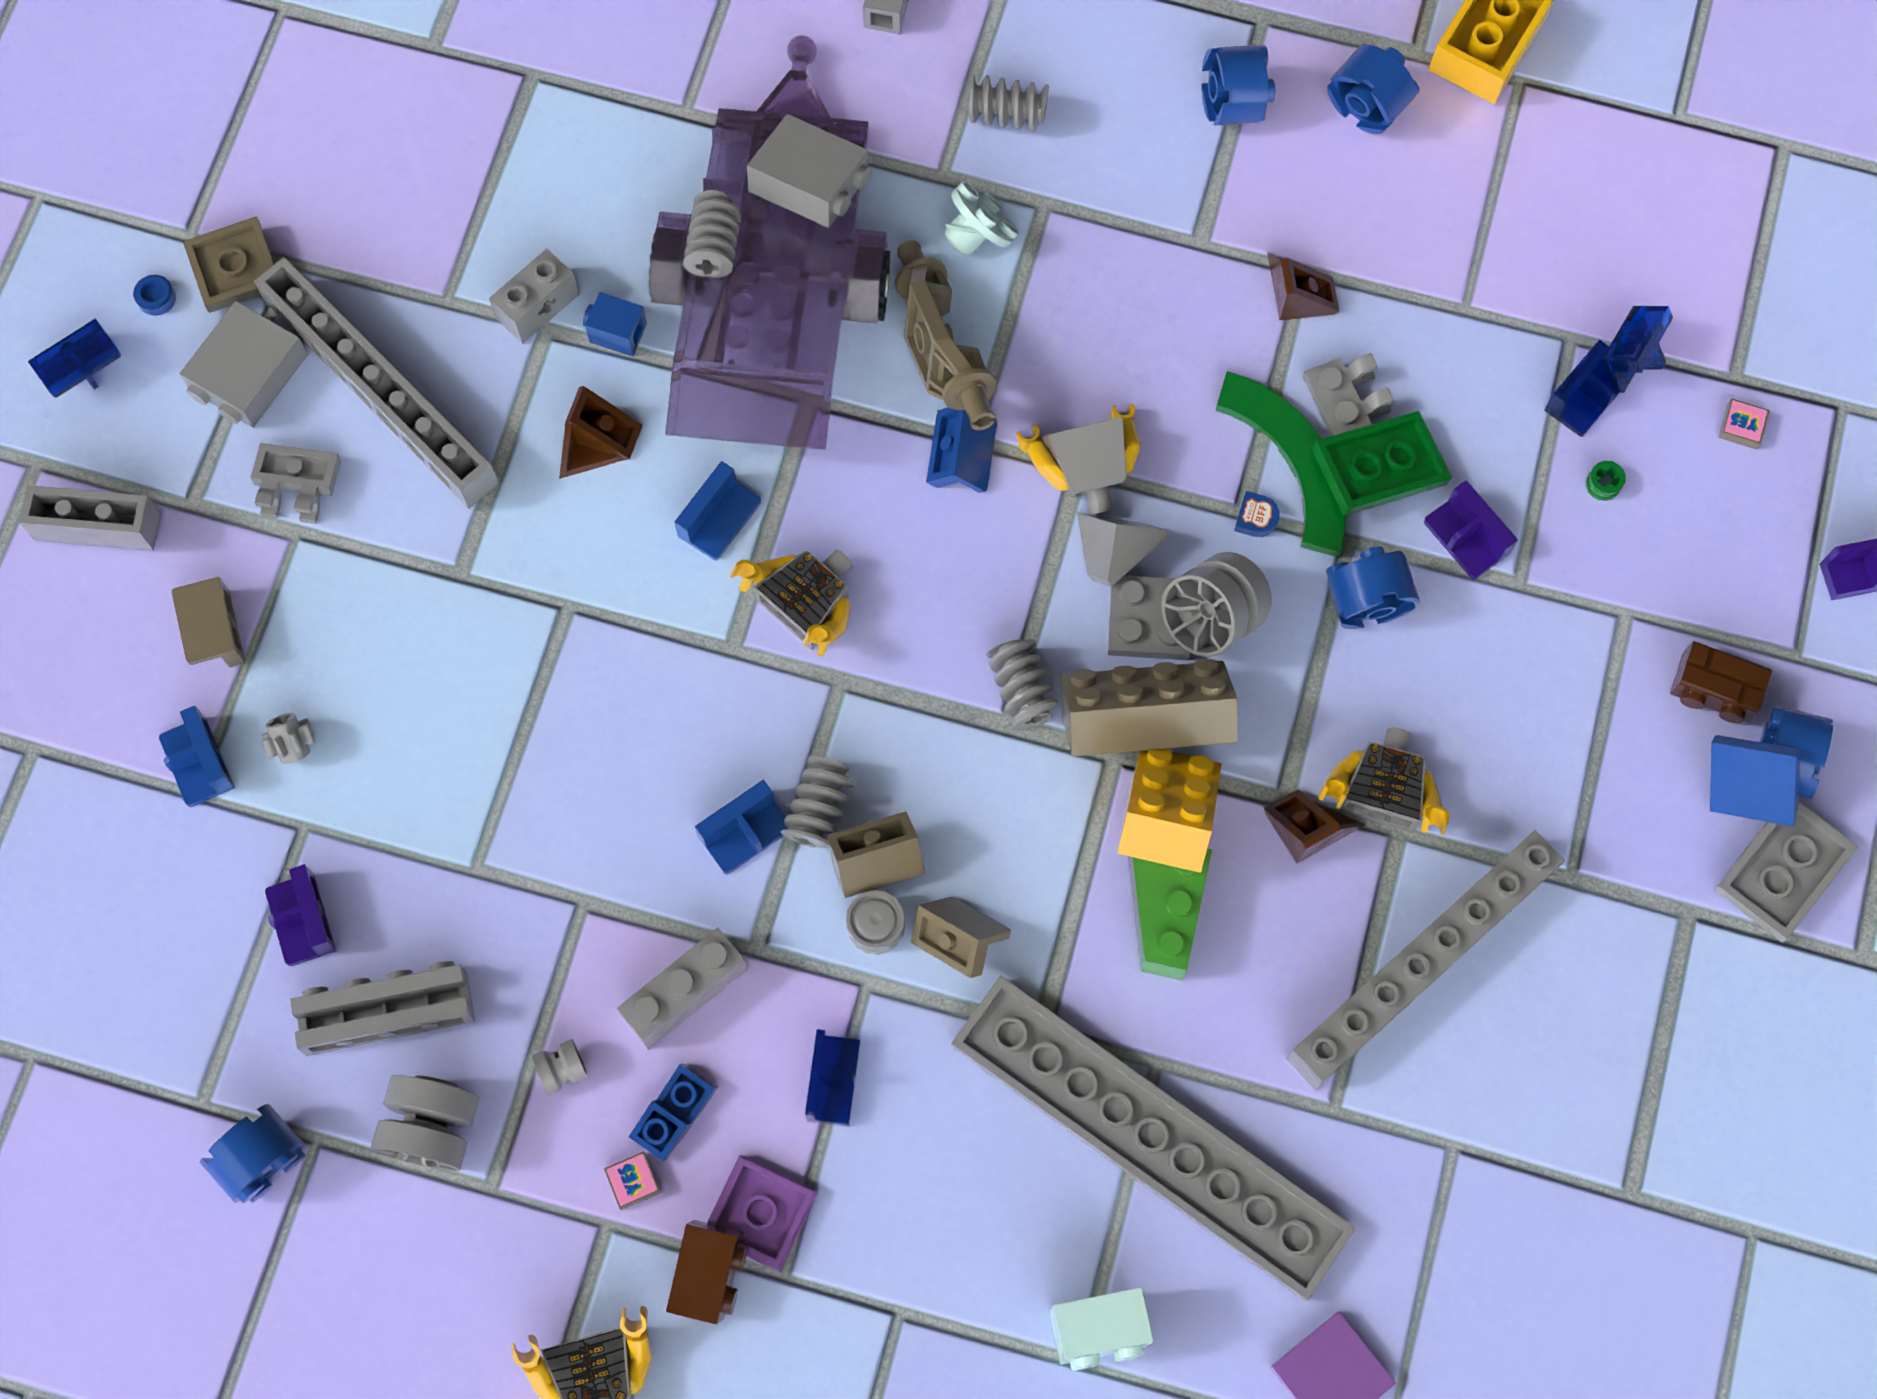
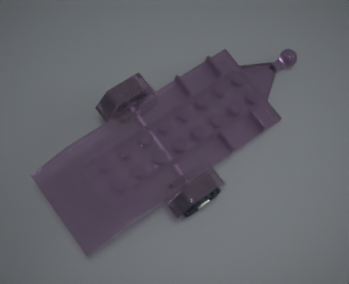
[649,35,890,450]

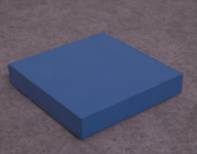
[1710,735,1801,827]

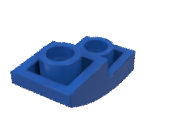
[629,1064,718,1161]

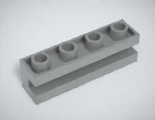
[290,961,475,1056]

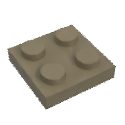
[183,216,275,313]

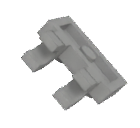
[1303,353,1394,436]
[251,443,341,524]

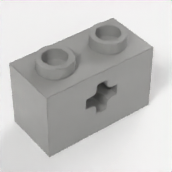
[489,248,579,344]

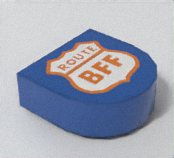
[1234,491,1280,537]

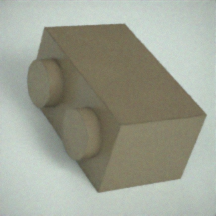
[826,811,925,898]

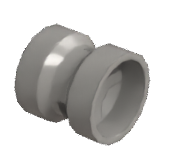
[532,1039,588,1095]

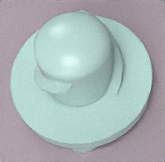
[945,181,1019,255]

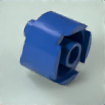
[1327,44,1420,134]
[1201,45,1276,126]
[1326,546,1420,629]
[1760,706,1833,799]
[200,1104,306,1204]

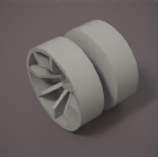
[1161,552,1272,657]
[370,1075,480,1171]

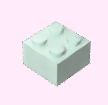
[1049,1287,1154,1371]

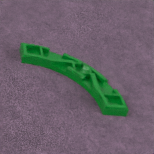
[1215,371,1345,558]

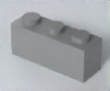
[19,485,161,551]
[617,927,748,1050]

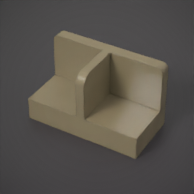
[172,577,245,668]
[911,897,1011,978]

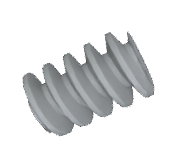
[968,74,1049,132]
[682,190,742,278]
[986,639,1058,730]
[780,755,855,848]

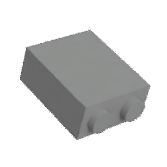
[747,114,871,228]
[179,301,308,428]

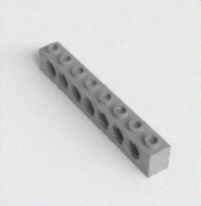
[254,257,499,509]
[1286,830,1565,1090]

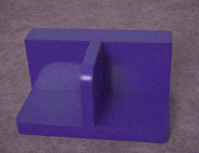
[1424,480,1518,580]
[1819,538,1877,601]
[265,864,336,966]

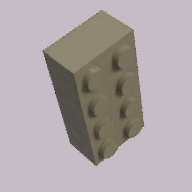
[1061,659,1238,757]

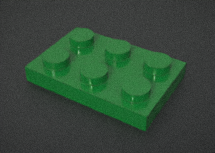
[1311,411,1452,516]

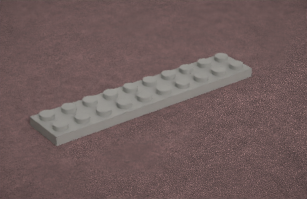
[951,975,1356,1302]

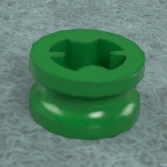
[1586,461,1626,501]

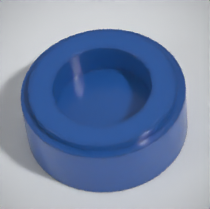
[133,275,176,316]

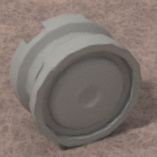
[846,890,905,955]

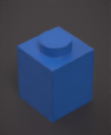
[583,292,647,357]

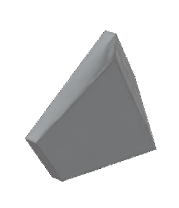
[1077,512,1169,587]

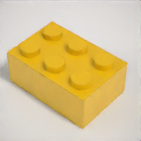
[1428,0,1554,104]
[1117,749,1222,873]

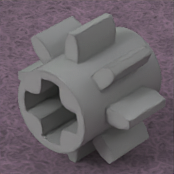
[261,713,315,764]

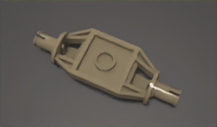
[895,240,997,430]

